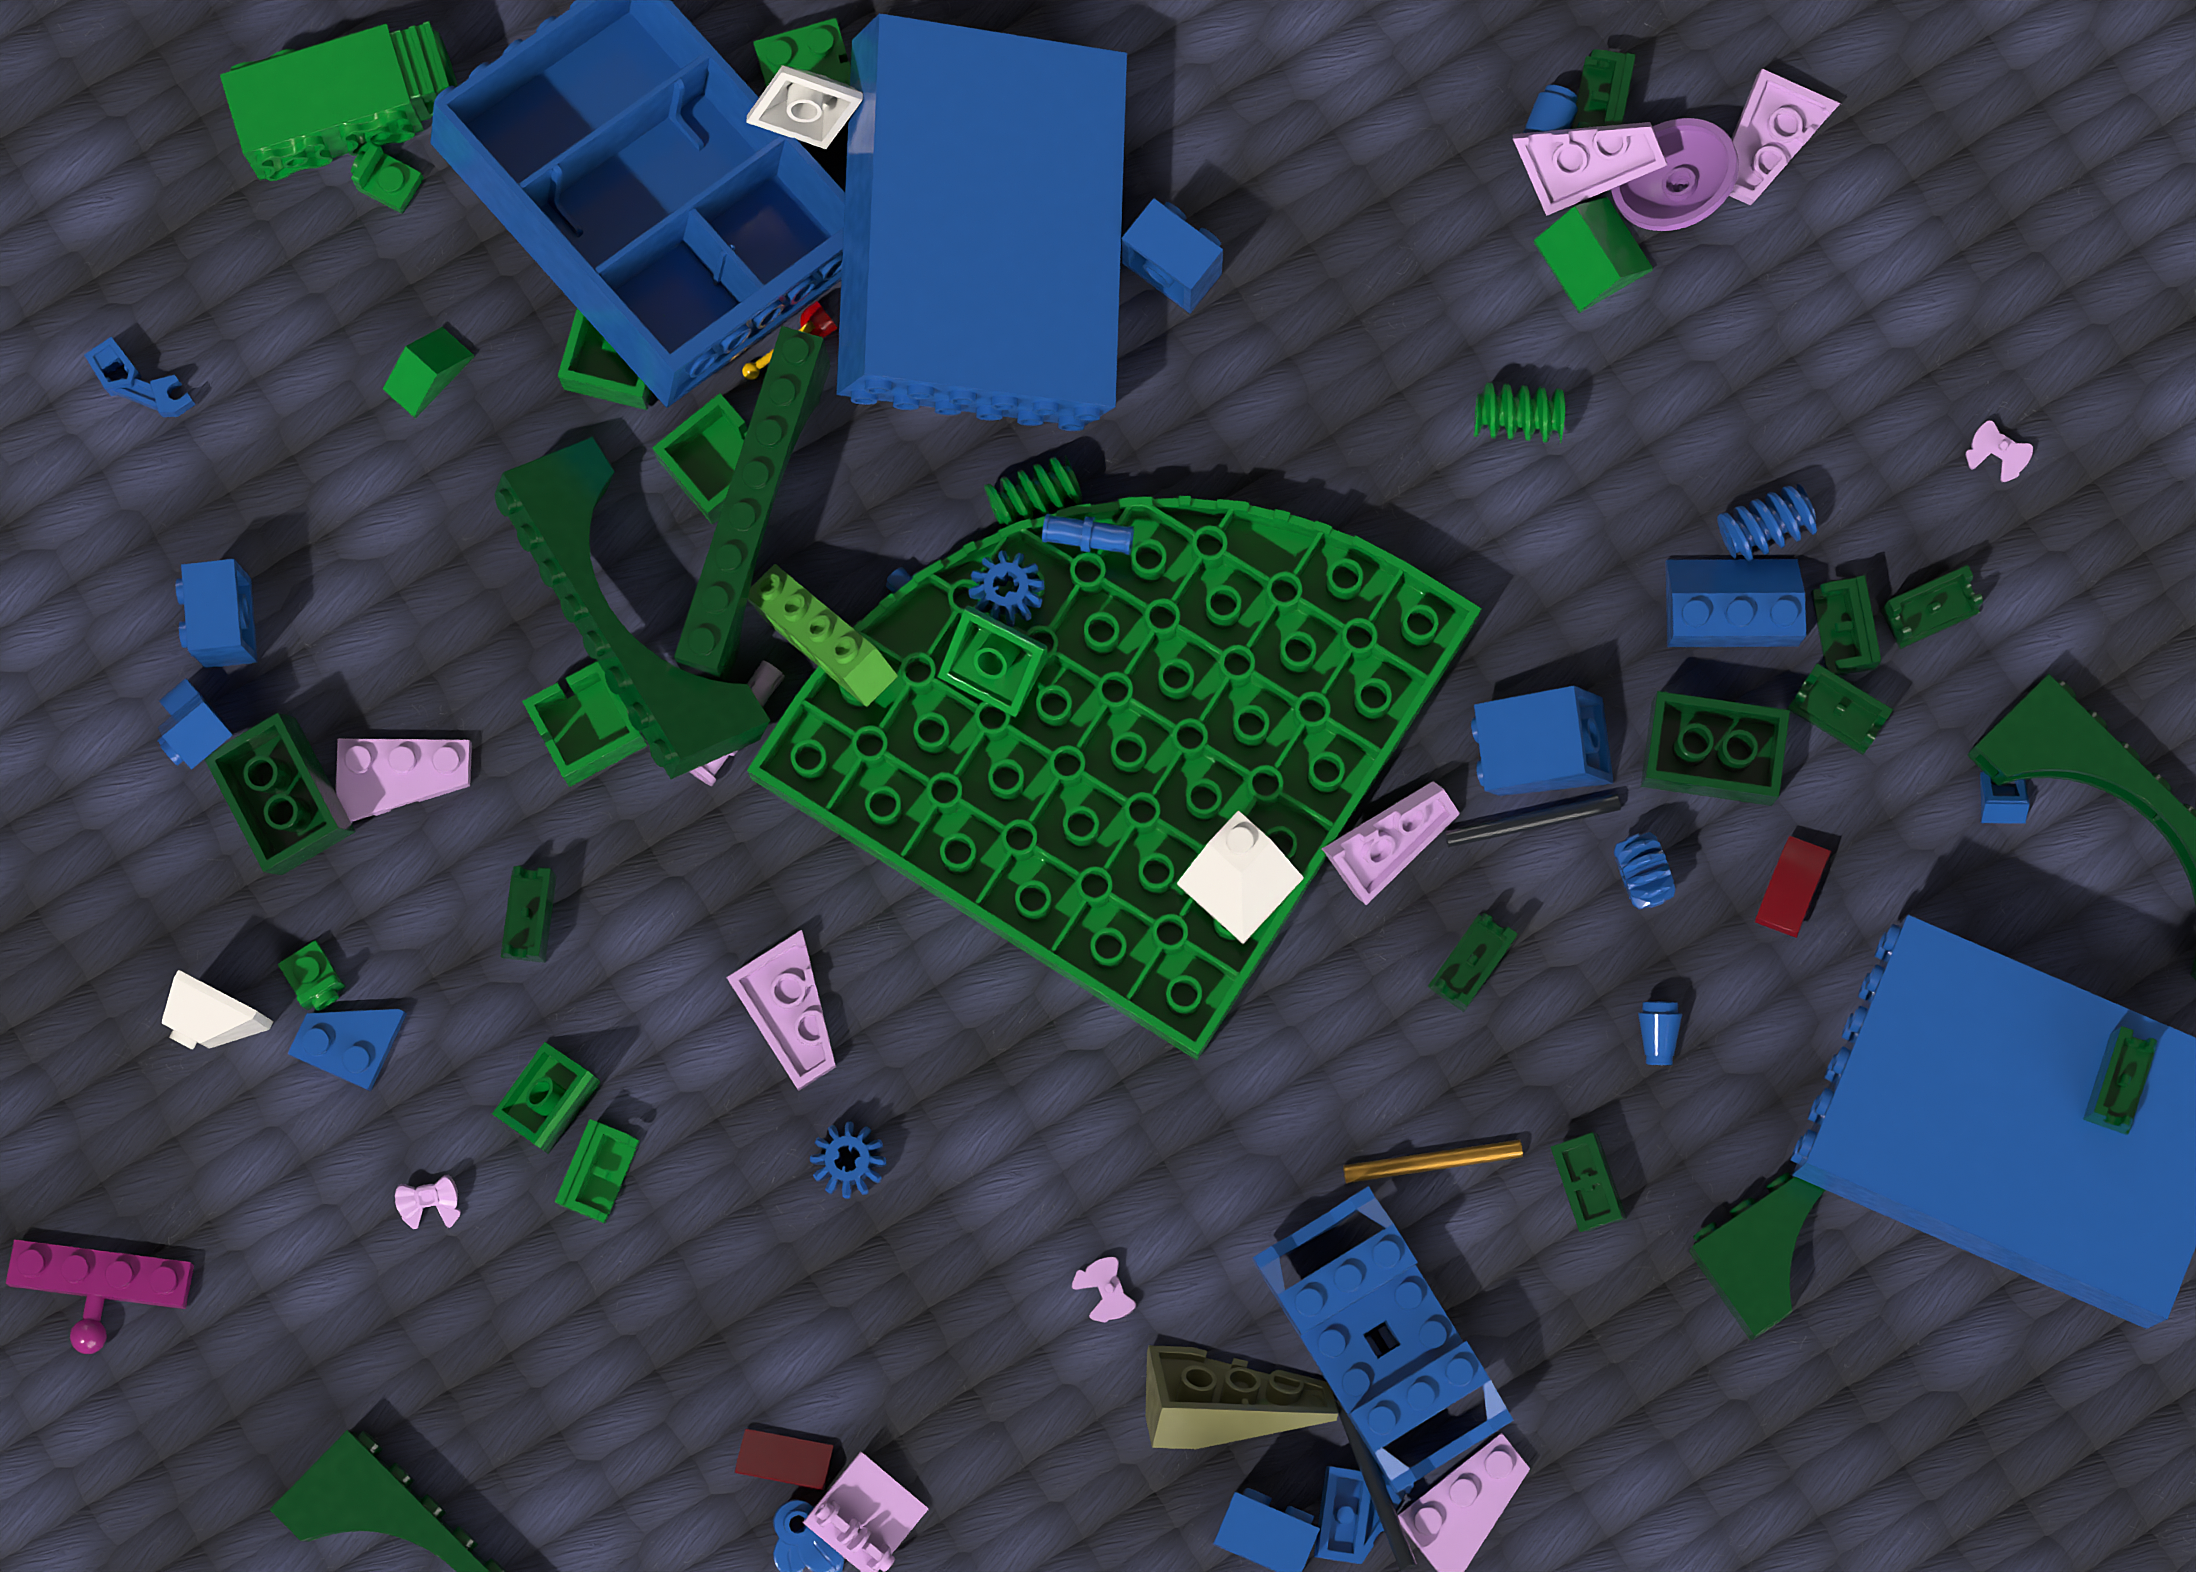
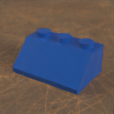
[1665,559,1806,647]

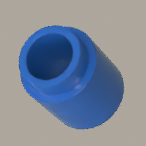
[1523,85,1578,133]

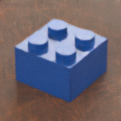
[1122,198,1223,314]
[176,559,258,668]
[1213,1488,1320,1572]

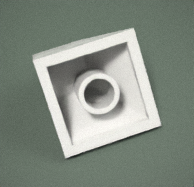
[746,65,863,149]
[1177,811,1304,944]
[162,970,273,1050]

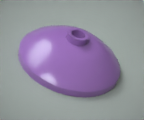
[1611,118,1739,231]

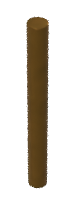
[1343,1140,1523,1183]

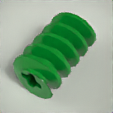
[1473,382,1566,444]
[984,455,1082,529]

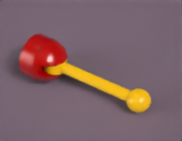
[742,301,837,380]

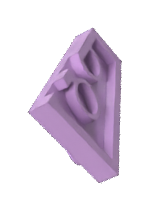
[1729,69,1840,205]
[1513,122,1667,216]
[336,739,472,823]
[1322,781,1460,905]
[726,930,836,1091]
[1398,1433,1530,1572]

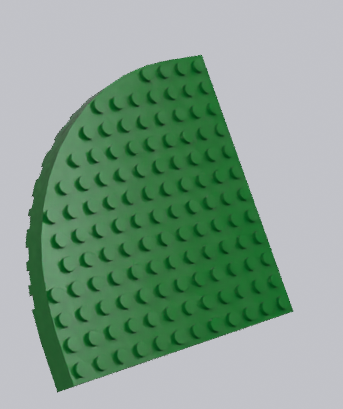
[747,496,1482,1061]

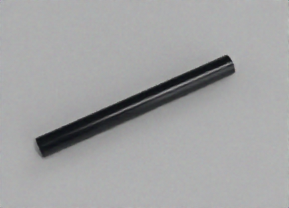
[1445,793,1621,848]
[1335,1400,1417,1572]

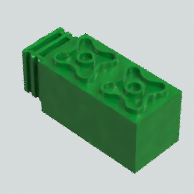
[220,21,458,181]

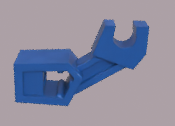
[84,337,196,417]

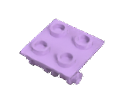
[802,1452,929,1572]

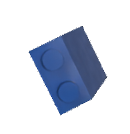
[1471,686,1614,796]

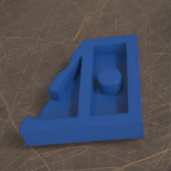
[288,1009,407,1091]
[1314,1466,1414,1564]

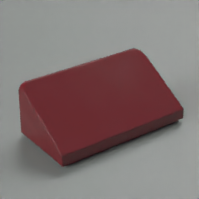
[734,1429,834,1490]

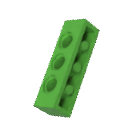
[748,564,898,707]

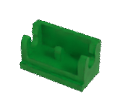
[555,1119,640,1224]

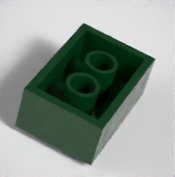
[1640,691,1790,806]
[204,713,356,876]

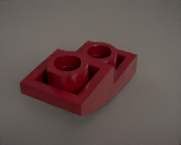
[1755,836,1831,938]

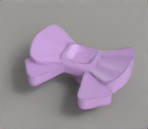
[1965,420,2033,482]
[395,1175,461,1229]
[1072,1257,1136,1323]

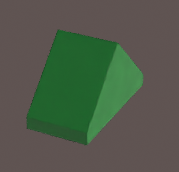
[383,327,475,419]

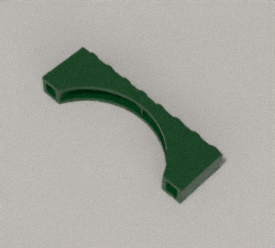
[674,326,831,683]
[494,437,770,779]
[1967,674,2196,980]
[1689,1172,1826,1341]
[269,1430,507,1572]

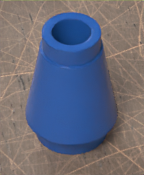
[1638,1001,1683,1065]

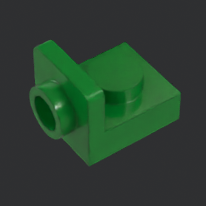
[351,142,424,214]
[278,940,346,1011]

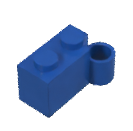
[157,678,233,770]

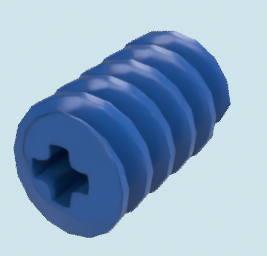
[1717,483,1817,562]

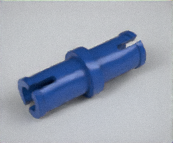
[1042,514,1134,555]

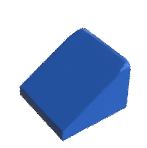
[1980,772,2030,823]

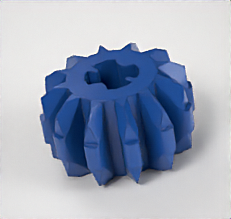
[969,551,1045,627]
[1614,832,1676,909]
[810,1122,887,1199]

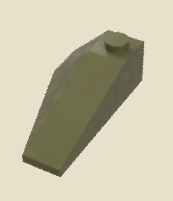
[1145,1345,1338,1449]

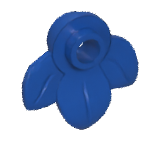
[773,1499,844,1572]

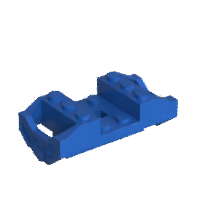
[1252,1186,1514,1493]

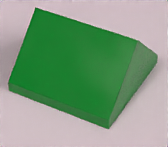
[1533,197,1653,313]
[937,605,1048,717]
[492,1042,600,1154]

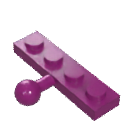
[6,1240,194,1354]

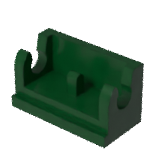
[1571,49,1635,129]
[1881,565,1983,649]
[1811,576,1881,675]
[1788,664,1893,755]
[500,866,557,963]
[1428,913,1518,1012]
[2083,1026,2157,1135]
[1551,1132,1627,1233]

